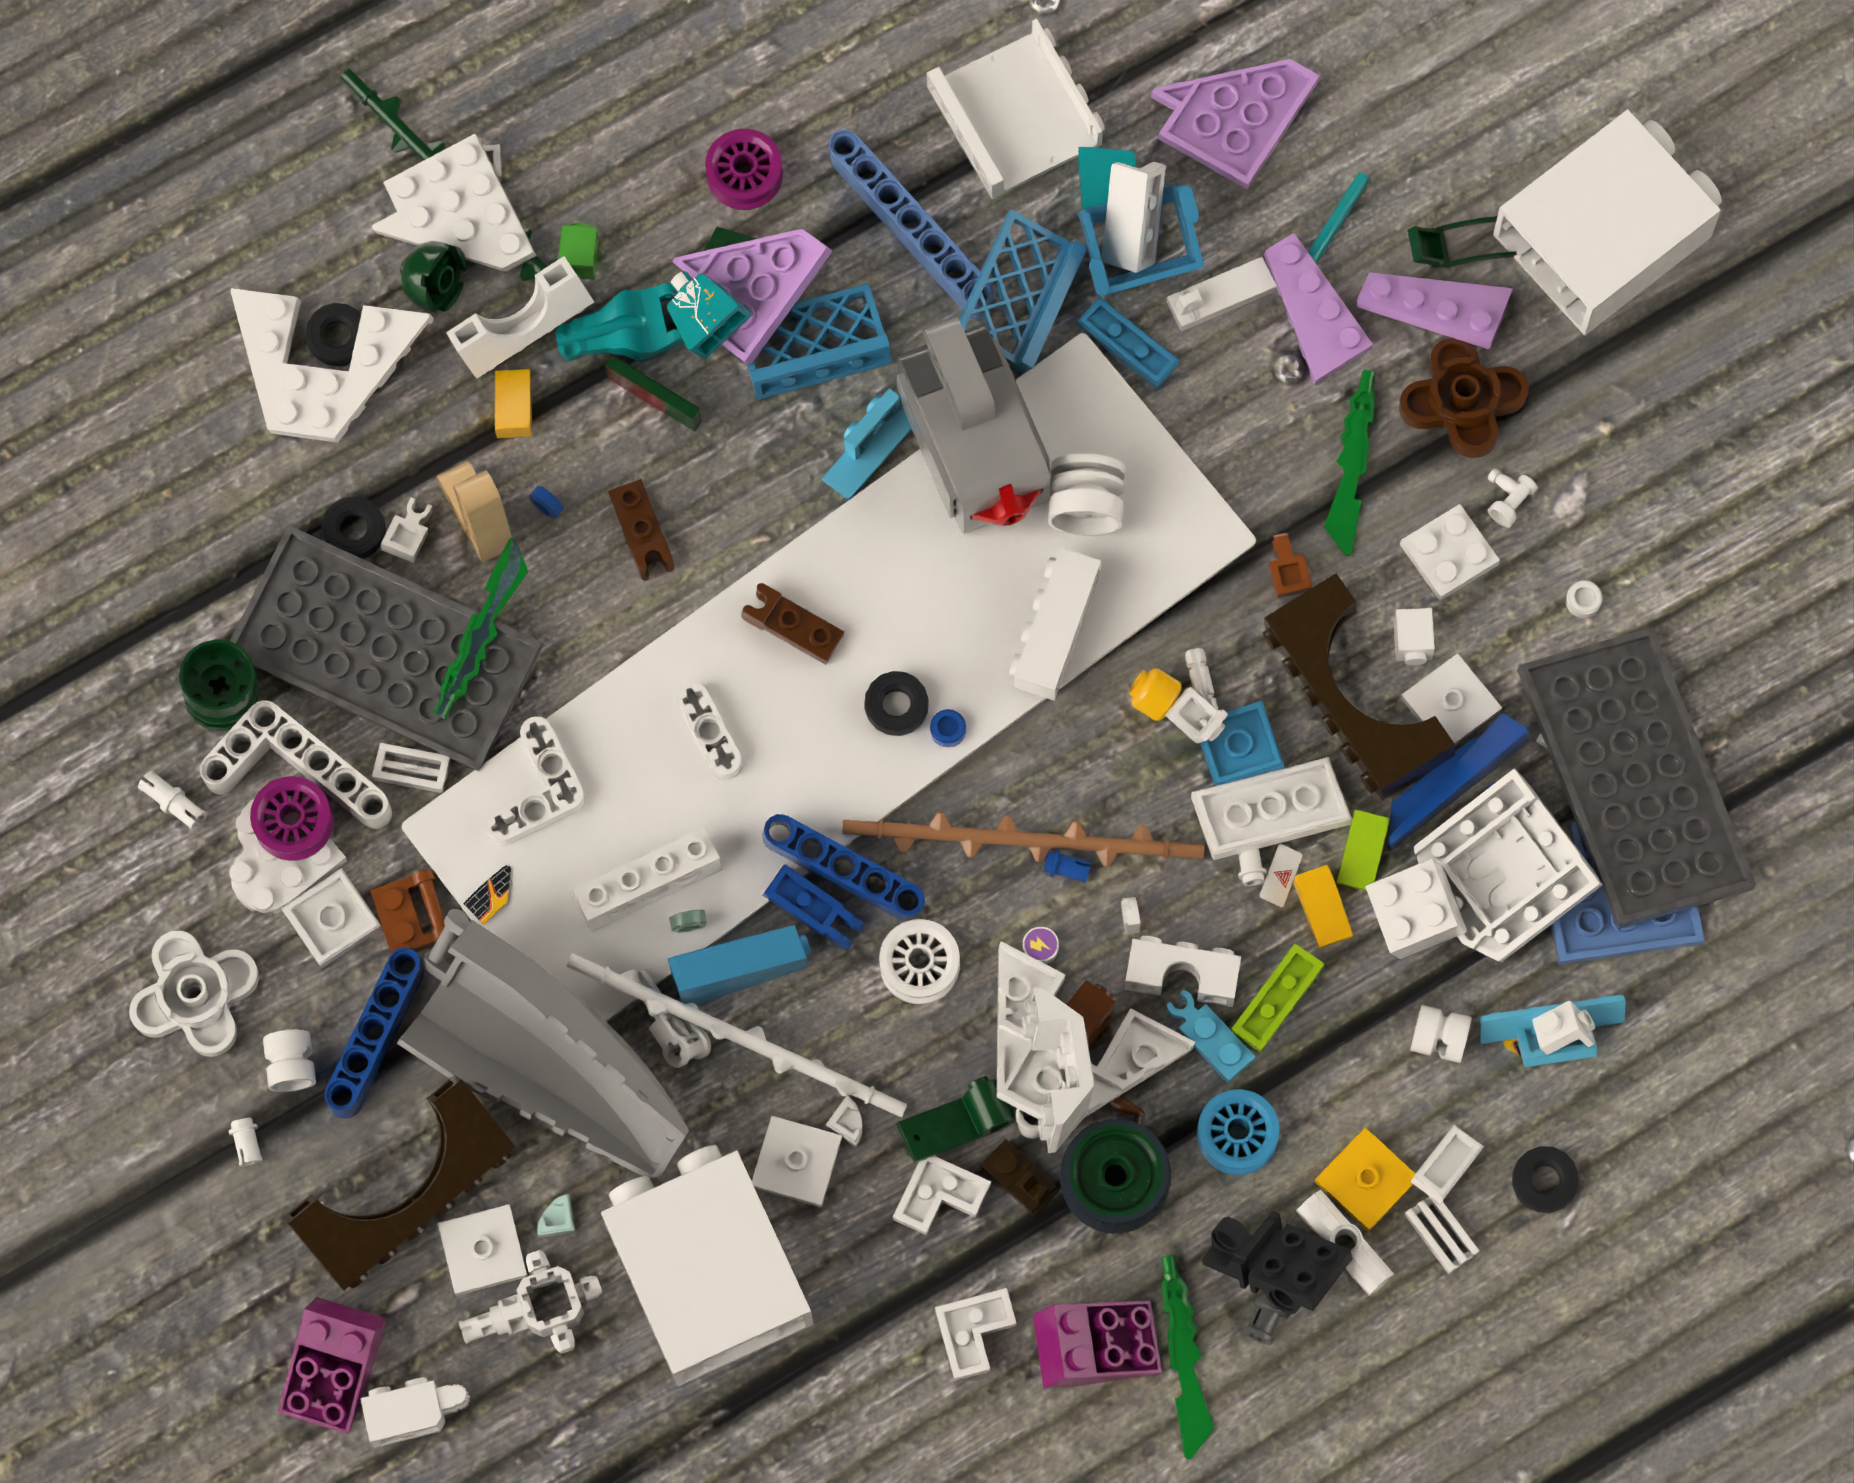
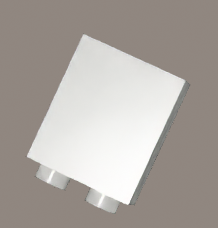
[1493,109,1722,336]
[601,1145,814,1387]

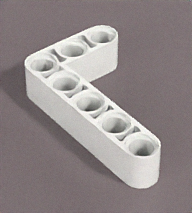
[200,700,392,829]

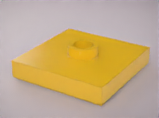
[1314,1127,1415,1232]

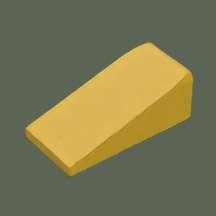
[495,369,532,438]
[1293,865,1353,949]

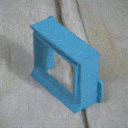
[1076,183,1204,296]

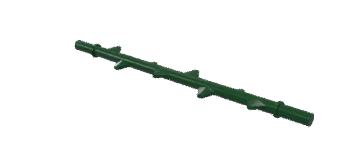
[341,69,548,281]

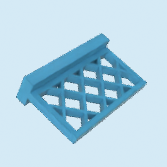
[959,209,1088,375]
[746,283,892,400]

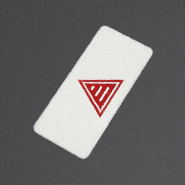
[1259,844,1303,907]

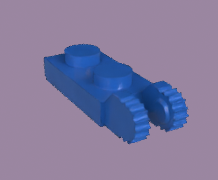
[762,864,865,951]

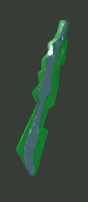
[433,538,529,719]

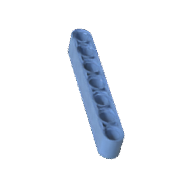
[829,130,994,320]

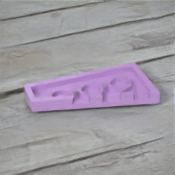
[1357,272,1513,350]

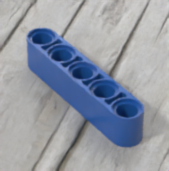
[762,814,925,921]
[325,947,424,1119]

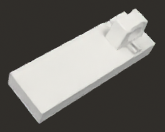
[1166,257,1277,332]

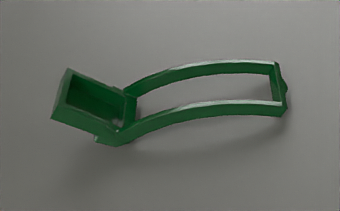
[1407,216,1517,268]

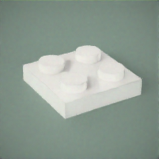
[1400,504,1500,601]

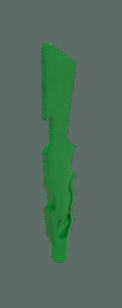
[1324,370,1376,556]
[1161,1255,1214,1460]

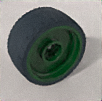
[1060,1118,1171,1234]

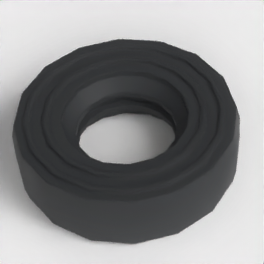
[305,303,361,366]
[321,496,386,559]
[864,671,929,736]
[1512,1146,1579,1213]

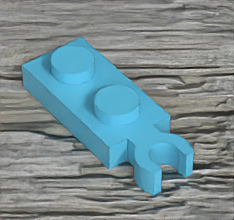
[1166,990,1256,1084]

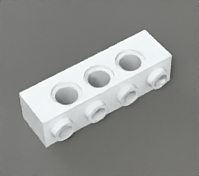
[572,827,722,932]

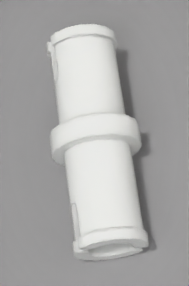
[138,770,207,831]

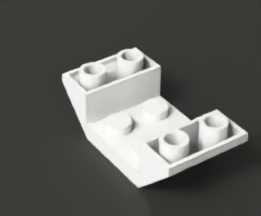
[1022,987,1095,1153]

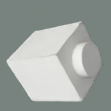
[1393,608,1435,665]

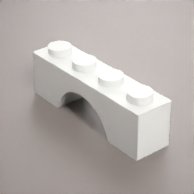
[446,256,594,379]

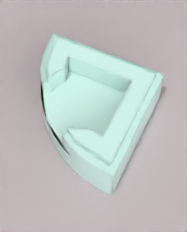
[537,1194,575,1238]

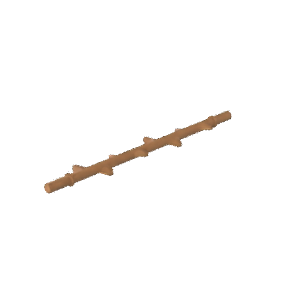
[842,812,1205,867]

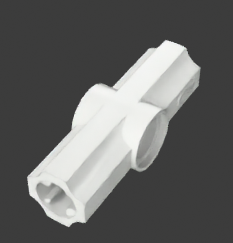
[1296,1190,1394,1296]

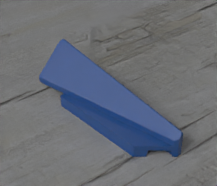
[1387,713,1529,851]

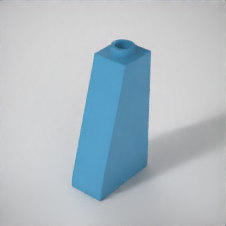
[668,925,812,1005]

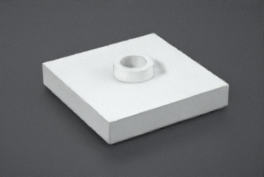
[1401,653,1502,745]
[752,1116,843,1208]
[438,1204,528,1296]

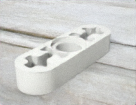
[677,682,742,780]

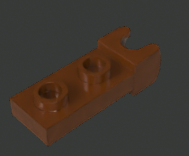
[608,479,675,581]
[741,583,845,665]

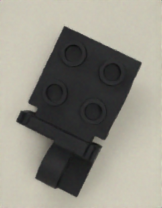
[1202,1211,1352,1314]

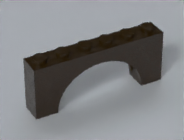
[1262,573,1455,800]
[283,1075,516,1291]

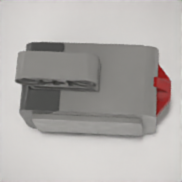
[896,317,1050,534]

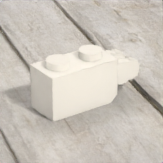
[360,1378,470,1448]

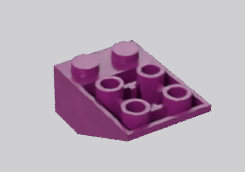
[278,1297,386,1434]
[1033,1300,1162,1388]

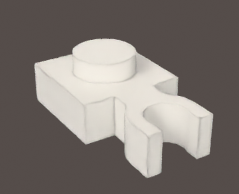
[381,498,432,563]

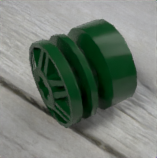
[179,639,259,731]

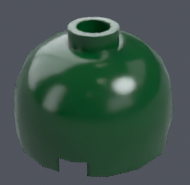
[400,241,467,313]

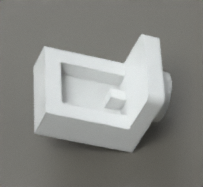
[1165,687,1228,743]
[1532,1000,1595,1055]

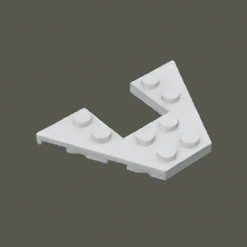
[230,288,434,443]
[997,941,1195,1119]

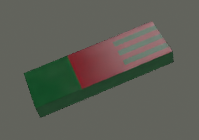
[605,356,702,431]

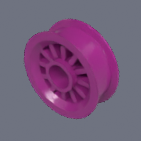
[705,129,783,210]
[250,776,334,861]

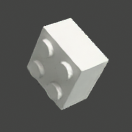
[1365,859,1467,959]

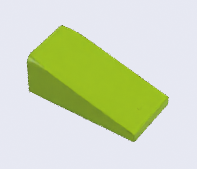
[1336,810,1390,892]

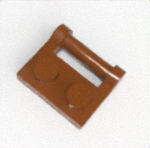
[370,869,445,954]

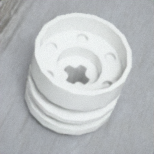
[1048,453,1125,536]

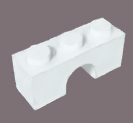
[1125,936,1241,1007]

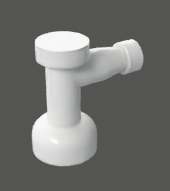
[1488,468,1538,528]

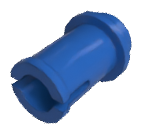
[1043,849,1091,883]

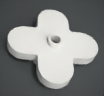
[129,931,259,1057]

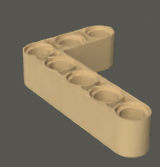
[436,460,514,563]

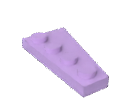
[1264,233,1373,385]

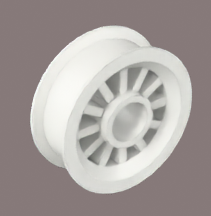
[879,919,960,1004]

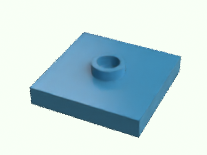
[1200,701,1284,786]

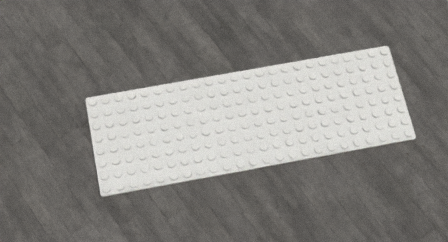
[402,333,1256,1022]

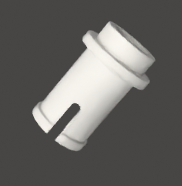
[1238,849,1267,887]
[229,1118,263,1167]

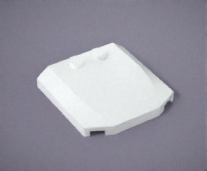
[1414,769,1602,963]

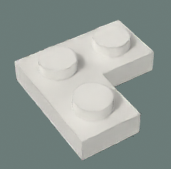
[893,1156,991,1235]
[935,1288,1017,1381]

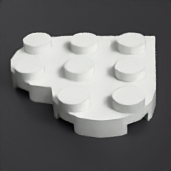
[229,796,347,914]

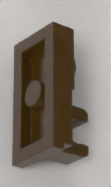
[980,1139,1060,1217]

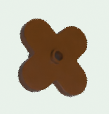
[1399,338,1529,458]

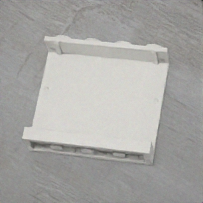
[927,19,1105,199]

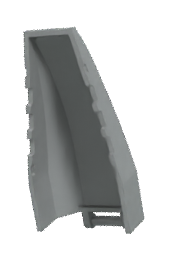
[397,909,689,1183]

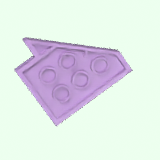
[1151,59,1320,190]
[672,229,833,365]

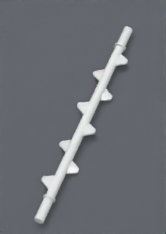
[566,953,907,1118]

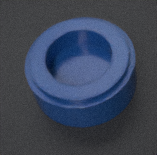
[529,485,564,519]
[930,709,966,748]

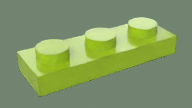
[1231,943,1325,1053]

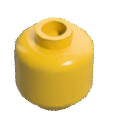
[1128,668,1182,721]

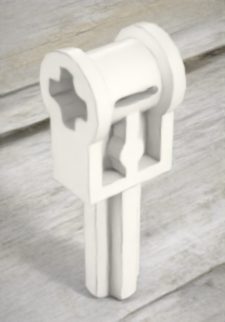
[637,970,711,1068]

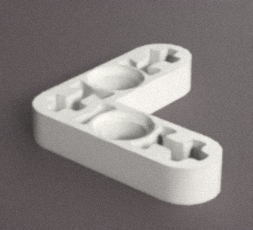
[486,716,585,845]

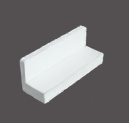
[1102,162,1166,273]

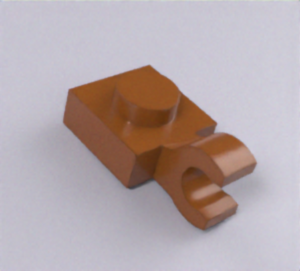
[1268,533,1312,599]

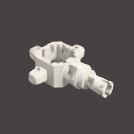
[458,1250,602,1354]

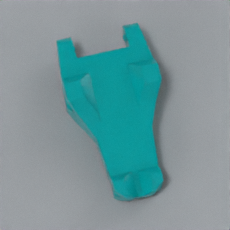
[555,283,685,363]

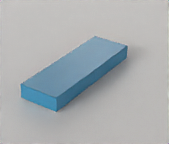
[1077,296,1180,390]

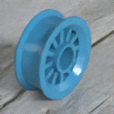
[1197,1089,1279,1175]

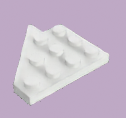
[371,134,537,272]

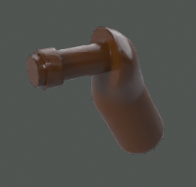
[1107,1096,1146,1125]

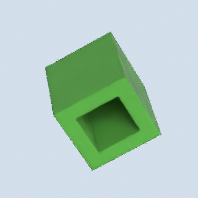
[558,222,599,280]

